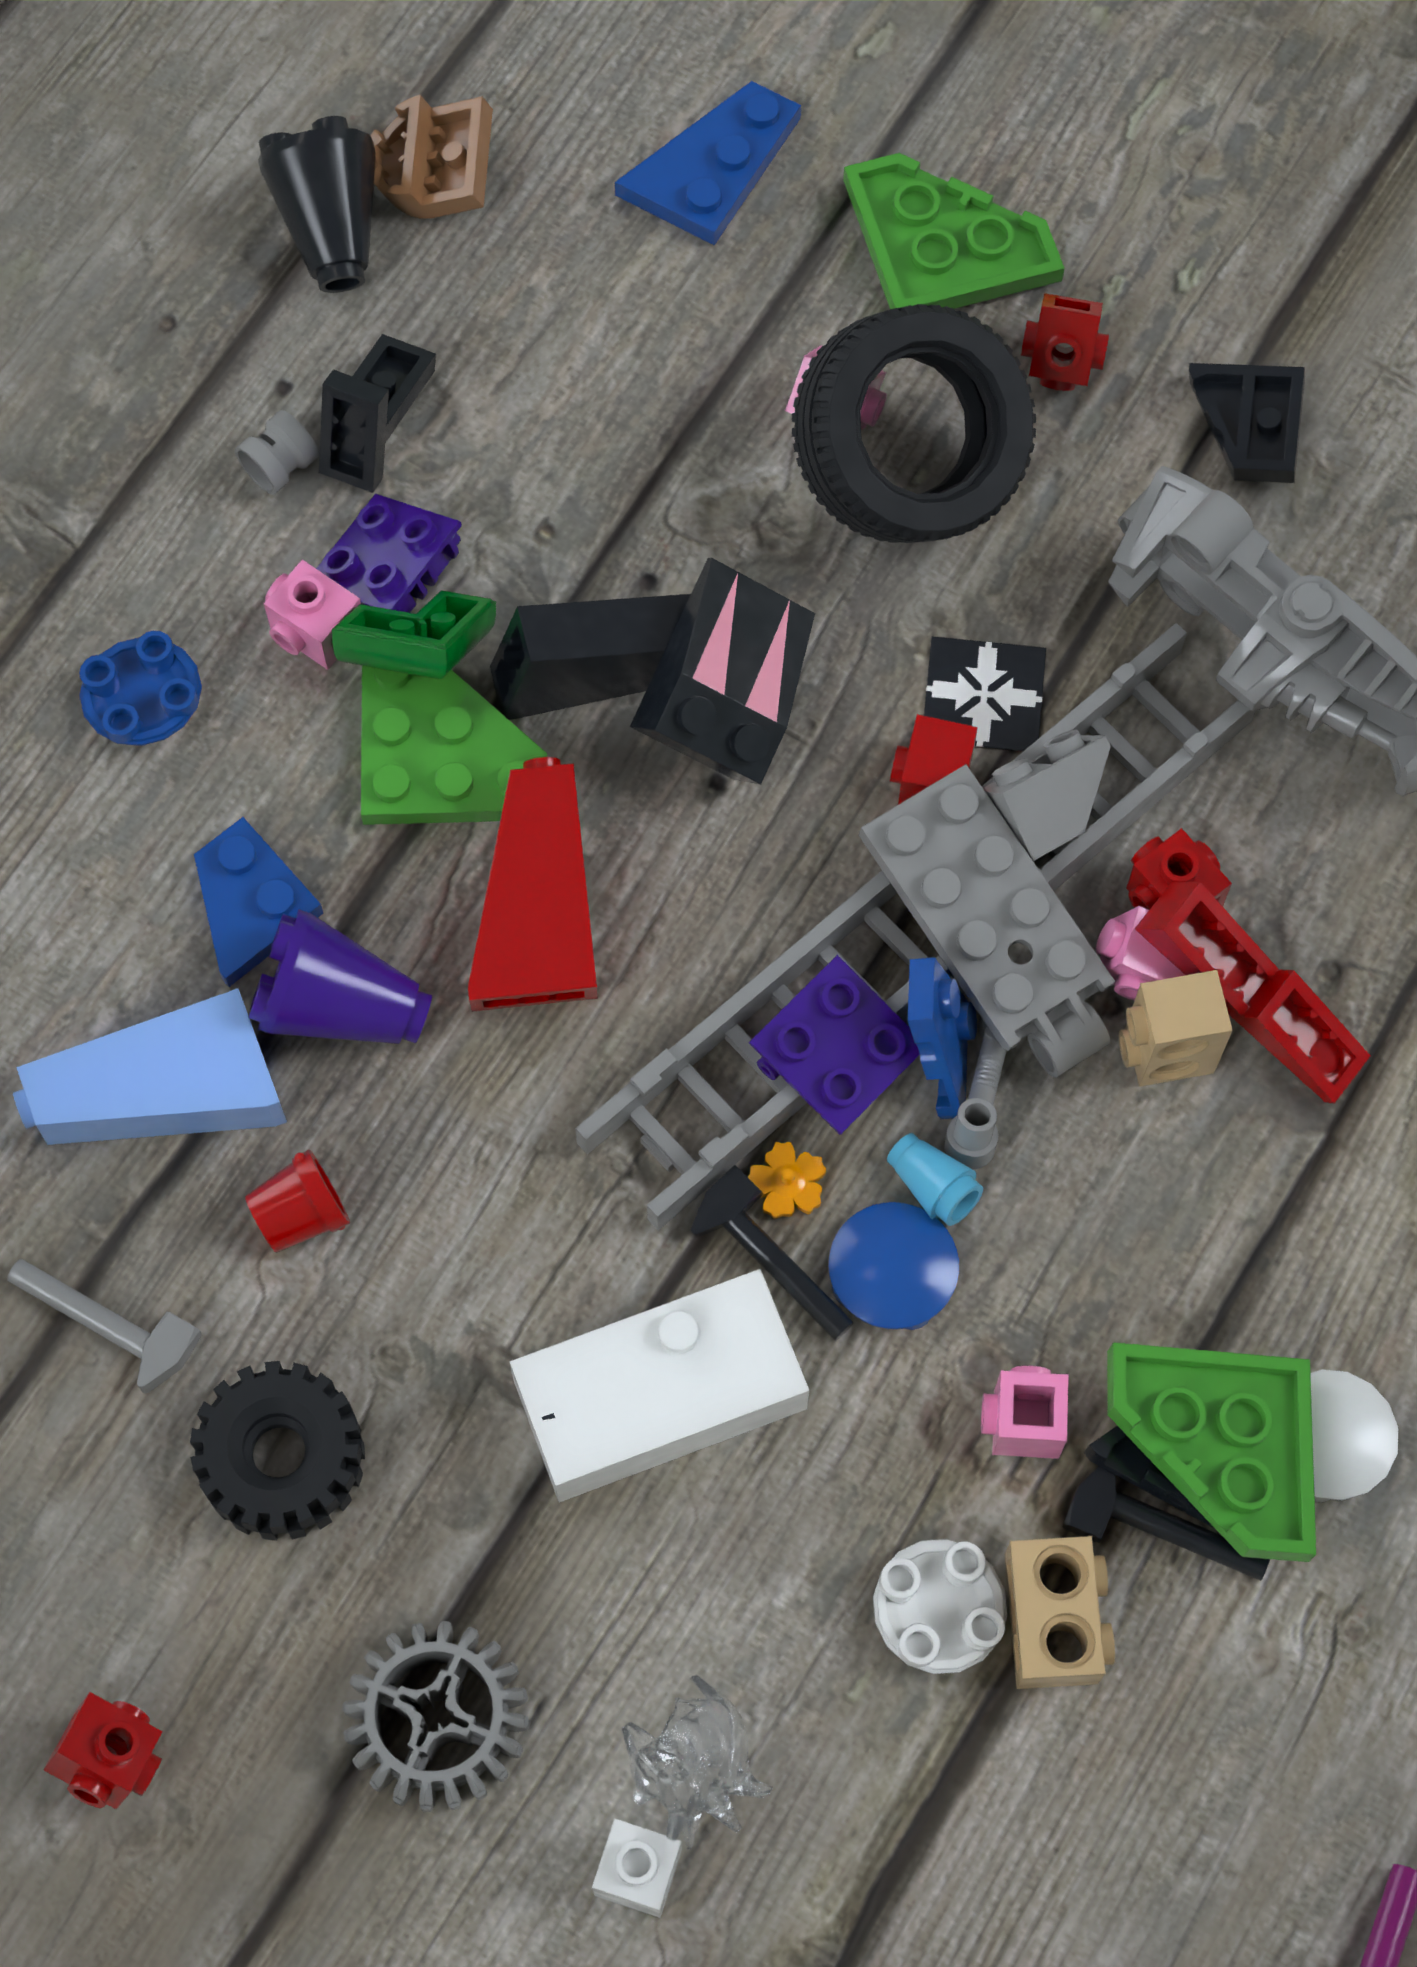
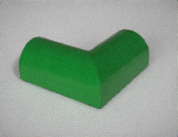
[332,590,496,679]

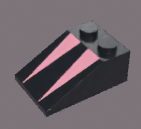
[630,558,815,785]

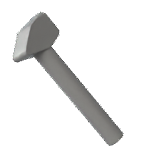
[7,1259,202,1394]

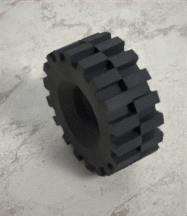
[190,1361,365,1541]

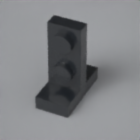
[319,334,436,493]

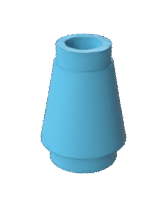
[887,1133,983,1226]

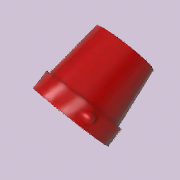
[245,1150,350,1253]

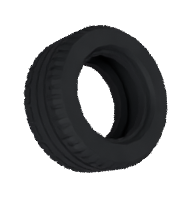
[792,304,1036,543]

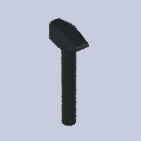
[691,1165,854,1341]
[1062,1466,1270,1581]

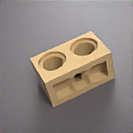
[1119,970,1233,1087]
[1005,1536,1115,1689]

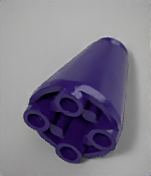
[248,909,432,1044]

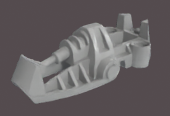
[1108,466,1417,796]

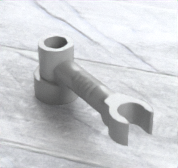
[944,1016,1007,1169]

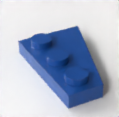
[614,81,801,245]

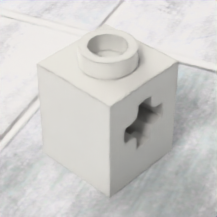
[592,1818,682,1918]

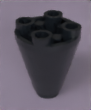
[258,116,376,293]

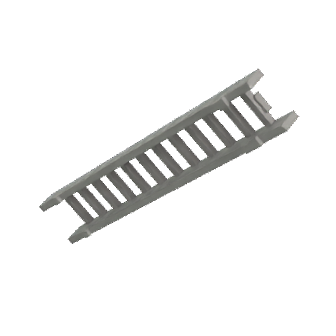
[575,623,1256,1230]

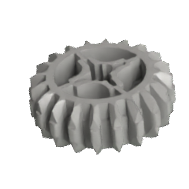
[343,1621,530,1812]

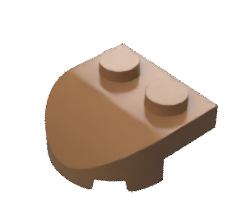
[371,95,493,219]

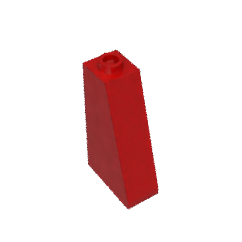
[468,757,598,1012]

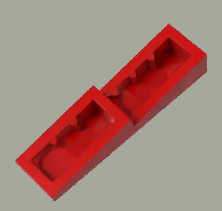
[1135,882,1371,1104]

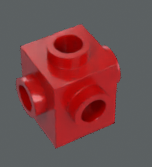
[1020,293,1109,391]
[1126,828,1232,910]
[43,1692,163,1809]

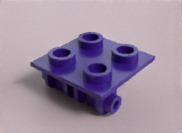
[316,493,462,613]
[749,955,920,1135]

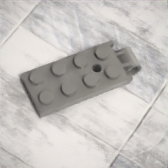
[858,764,1115,1078]

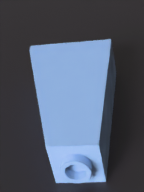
[13,988,287,1145]

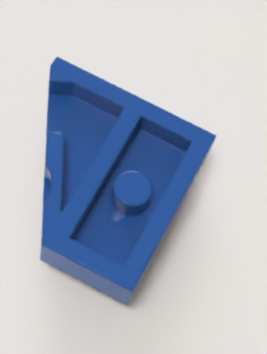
[194,817,324,987]
[907,957,977,1119]

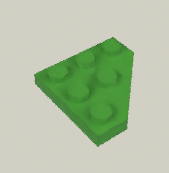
[843,153,1065,309]
[361,666,548,825]
[1107,1342,1316,1562]

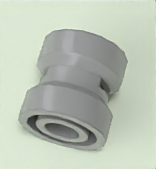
[234,410,319,495]

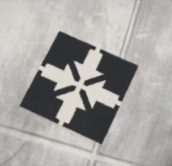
[924,636,1046,751]

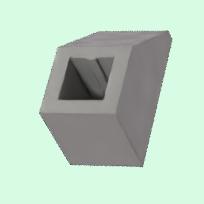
[983,730,1111,861]

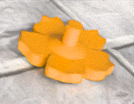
[748,1142,826,1219]

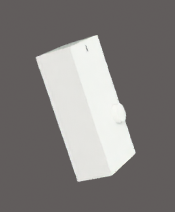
[510,1269,809,1503]

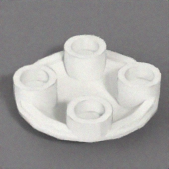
[1311,1369,1398,1502]
[873,1539,1007,1674]

